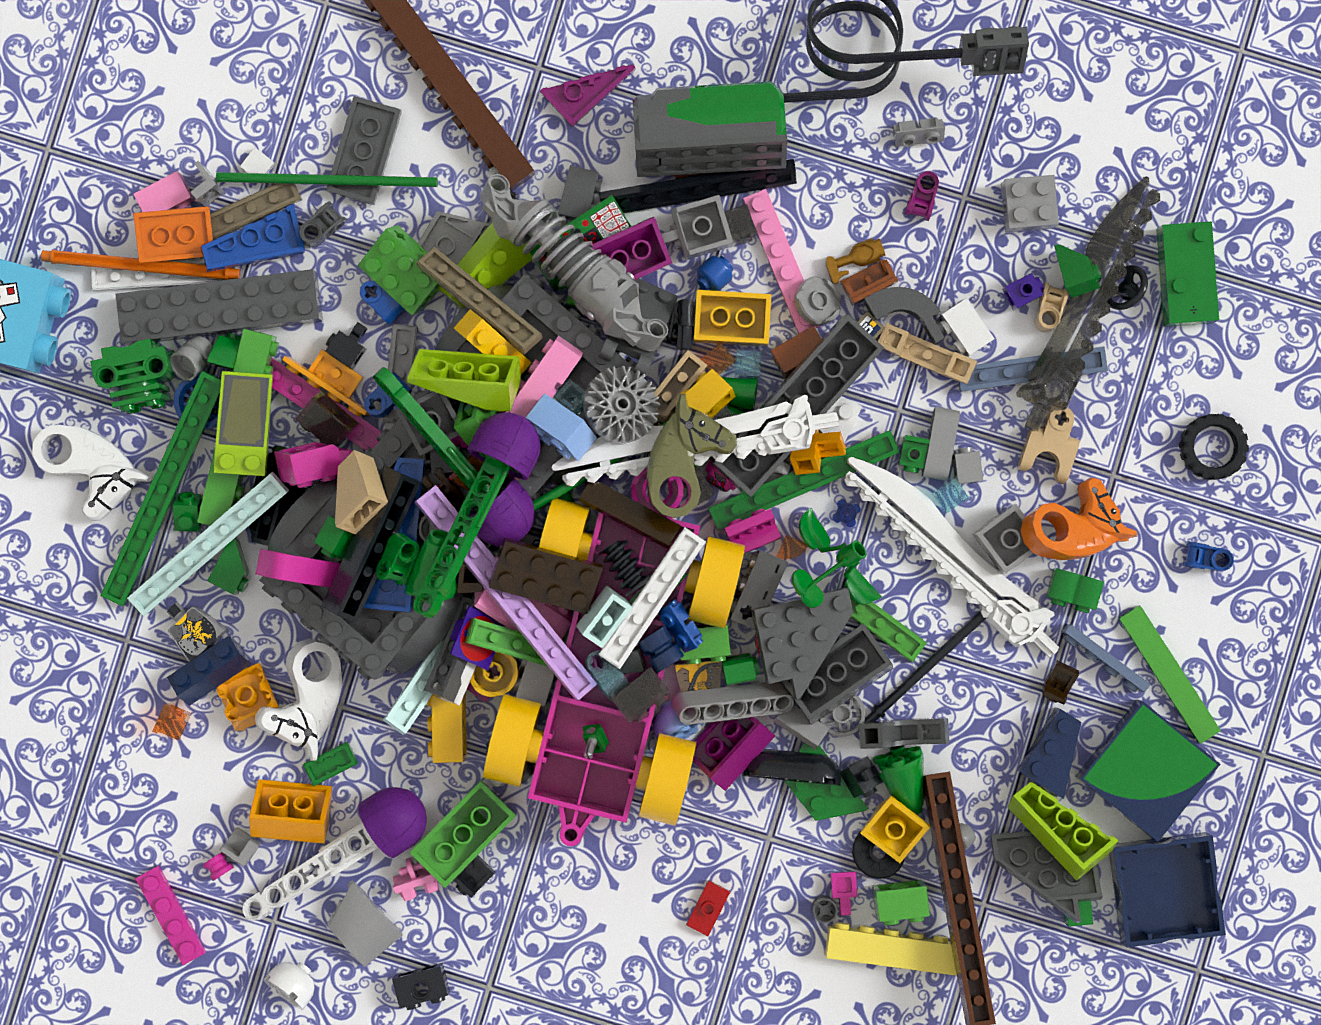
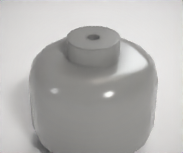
[960,823,976,851]

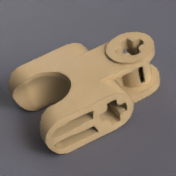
[1018,406,1080,484]

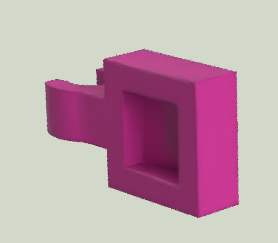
[830,871,857,916]

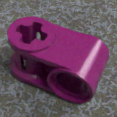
[905,171,939,221]

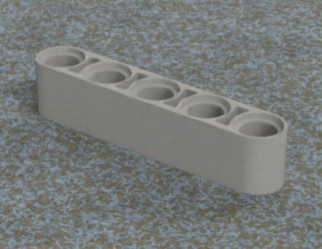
[671,682,794,725]

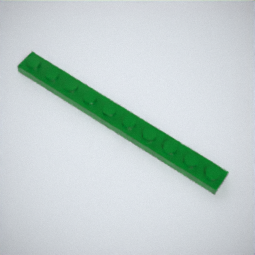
[100,371,221,606]

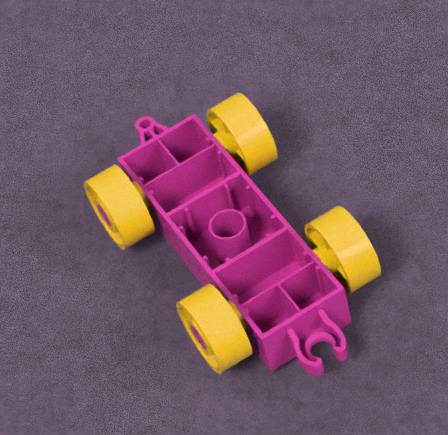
[483,467,745,846]

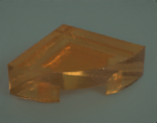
[776,535,808,559]

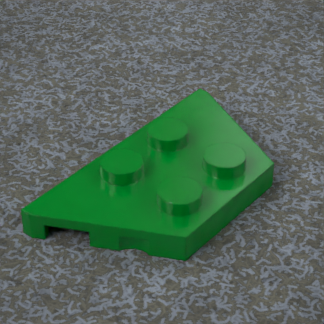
[785,742,869,821]

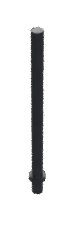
[864,610,986,722]

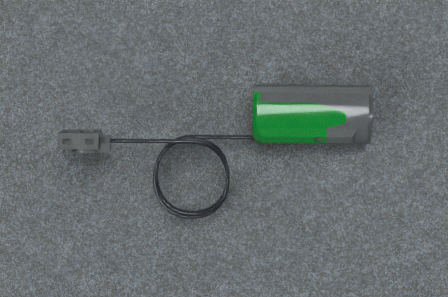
[632,0,1029,177]

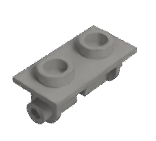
[893,117,945,147]

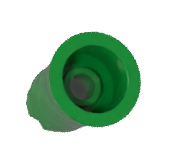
[722,377,758,411]

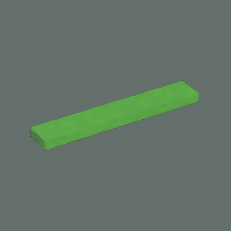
[1118,605,1221,744]

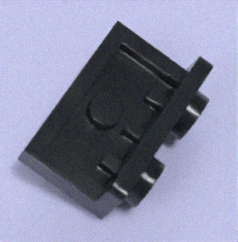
[453,855,495,898]

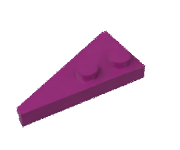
[540,64,636,127]

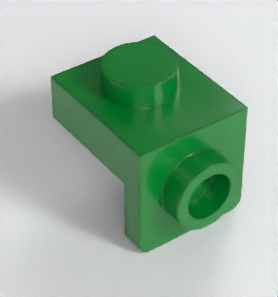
[173,492,202,532]

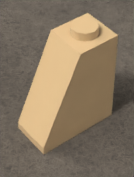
[335,450,388,534]

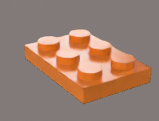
[133,206,213,263]

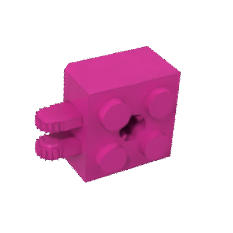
[274,442,352,488]

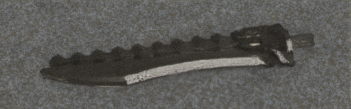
[1016,176,1160,432]

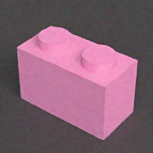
[133,171,195,212]

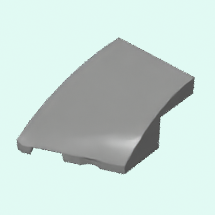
[327,880,403,967]

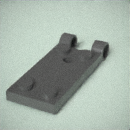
[598,278,678,376]

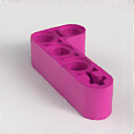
[255,549,341,588]

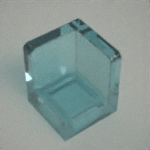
[932,478,969,513]

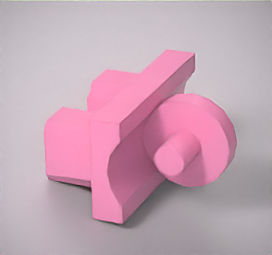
[393,857,438,901]

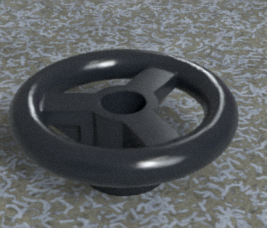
[1103,265,1148,310]

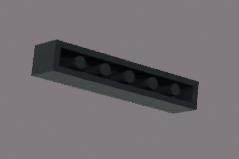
[321,466,421,623]

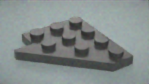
[751,588,853,699]
[990,831,1103,923]

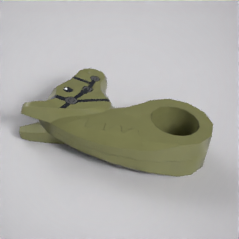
[646,394,738,518]

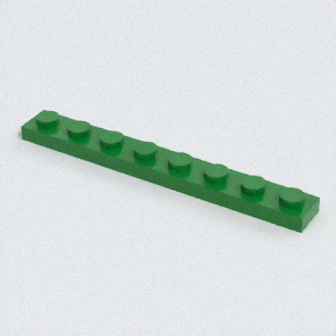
[708,430,900,530]

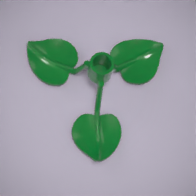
[792,508,882,608]

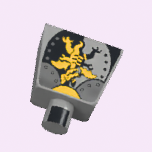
[167,602,229,662]

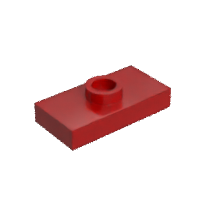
[686,880,731,936]

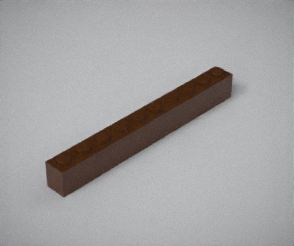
[363,0,536,192]
[924,771,996,1025]

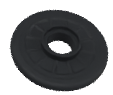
[852,831,905,879]

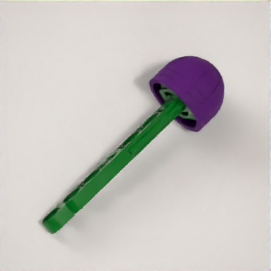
[373,367,534,546]
[413,412,540,618]

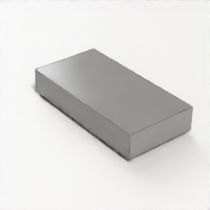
[774,705,830,750]

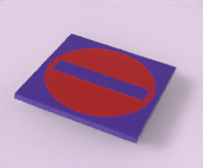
[450,606,505,671]

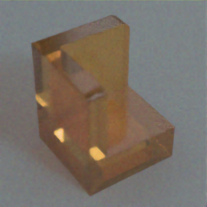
[700,342,736,375]
[152,703,192,740]

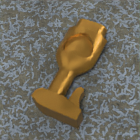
[826,238,886,284]

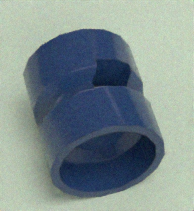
[637,626,684,673]

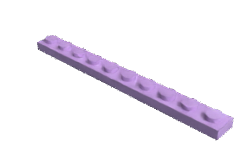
[415,485,597,701]

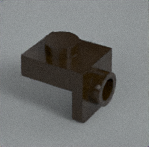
[1042,660,1079,705]

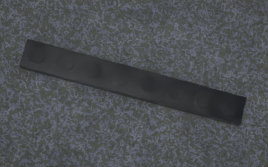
[599,159,797,213]

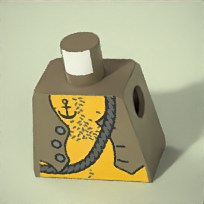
[674,660,722,692]

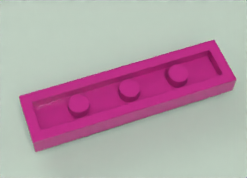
[135,865,206,965]

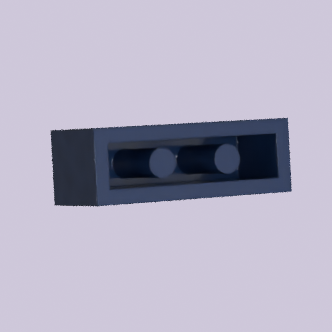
[167,635,251,706]

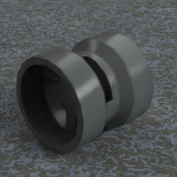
[811,895,838,923]

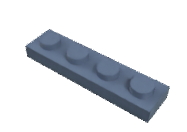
[1061,624,1151,693]

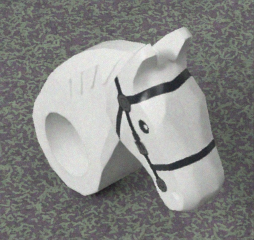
[32,425,152,521]
[255,639,342,761]

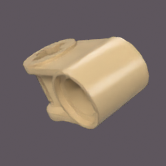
[1034,282,1069,332]

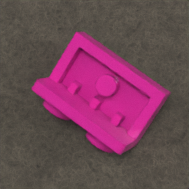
[725,509,781,554]

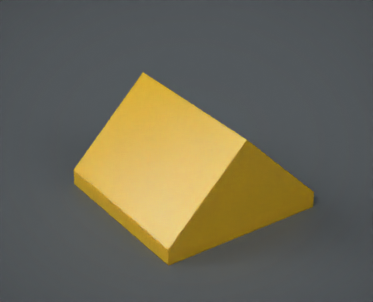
[860,795,931,863]

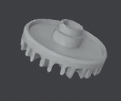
[583,366,660,443]

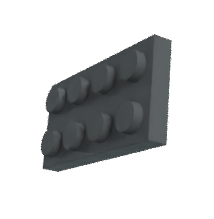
[326,96,402,205]

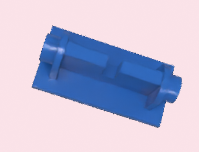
[658,599,703,653]

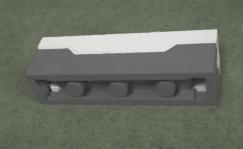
[424,597,486,706]

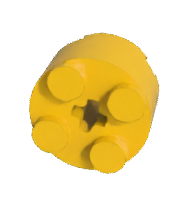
[470,652,520,697]

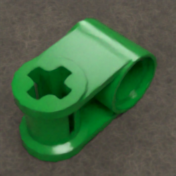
[376,533,420,586]

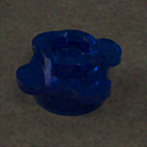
[832,499,861,527]

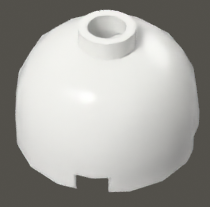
[264,962,315,1010]

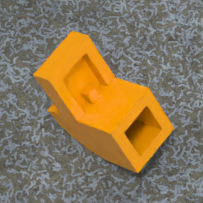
[790,430,846,475]

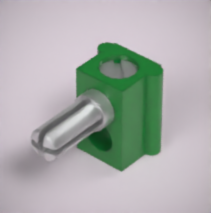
[582,724,609,759]

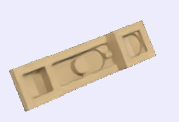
[878,323,977,384]

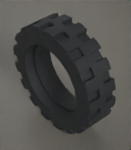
[1179,414,1249,480]

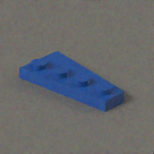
[201,204,305,272]

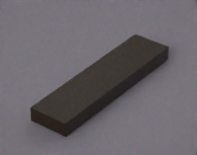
[579,481,681,549]

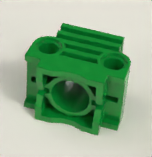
[90,339,176,414]

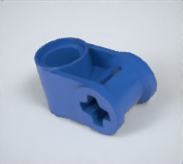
[360,281,405,326]
[364,372,412,418]
[1183,541,1234,571]

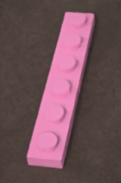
[743,189,821,334]

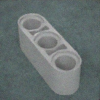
[922,406,960,481]

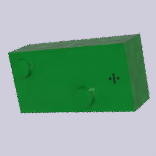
[1156,221,1219,327]

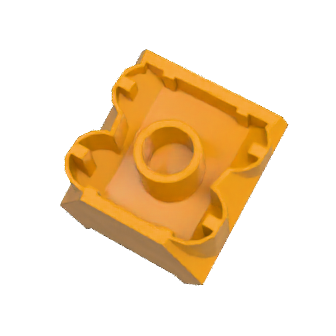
[217,663,279,731]

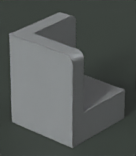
[219,827,261,866]

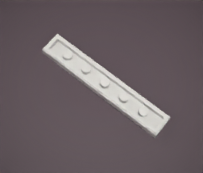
[90,259,240,291]
[599,528,706,669]

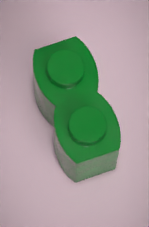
[1046,568,1104,614]
[721,652,760,686]

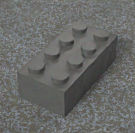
[782,623,894,725]

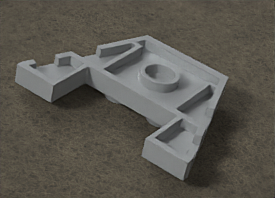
[418,211,491,311]

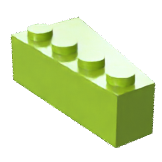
[438,222,532,309]
[1008,782,1119,881]

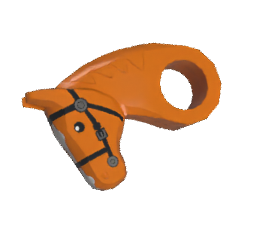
[1021,478,1137,560]

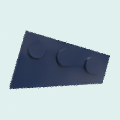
[1017,707,1082,799]

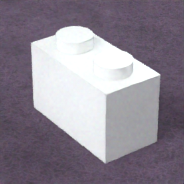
[940,298,995,357]

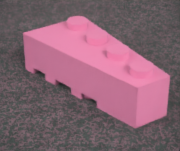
[500,335,583,418]

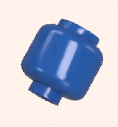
[697,256,733,291]

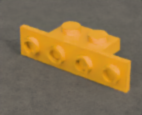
[282,349,369,417]

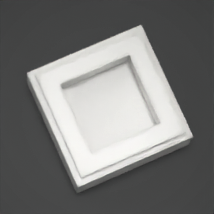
[240,147,275,173]

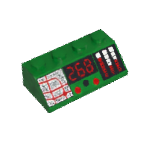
[530,195,631,292]

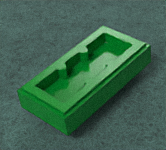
[302,741,359,786]

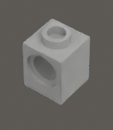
[952,447,983,485]

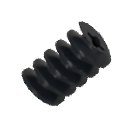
[598,540,651,596]

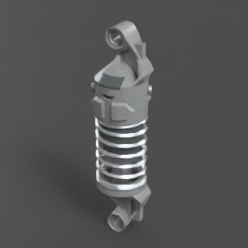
[480,174,668,351]

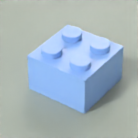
[526,393,597,462]

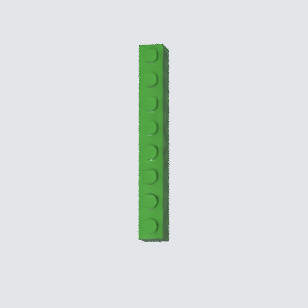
[197,329,279,526]

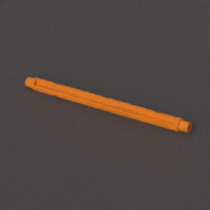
[41,249,240,280]

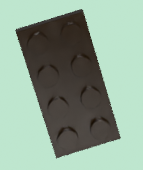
[489,538,603,614]

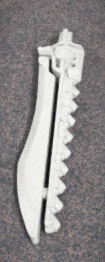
[552,395,839,486]
[844,457,1059,658]

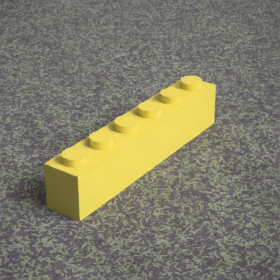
[825,922,957,976]

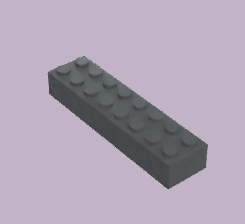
[115,269,323,346]
[710,314,884,497]

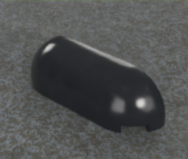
[743,749,841,786]

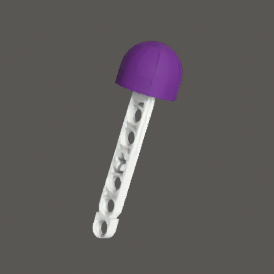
[242,787,427,920]

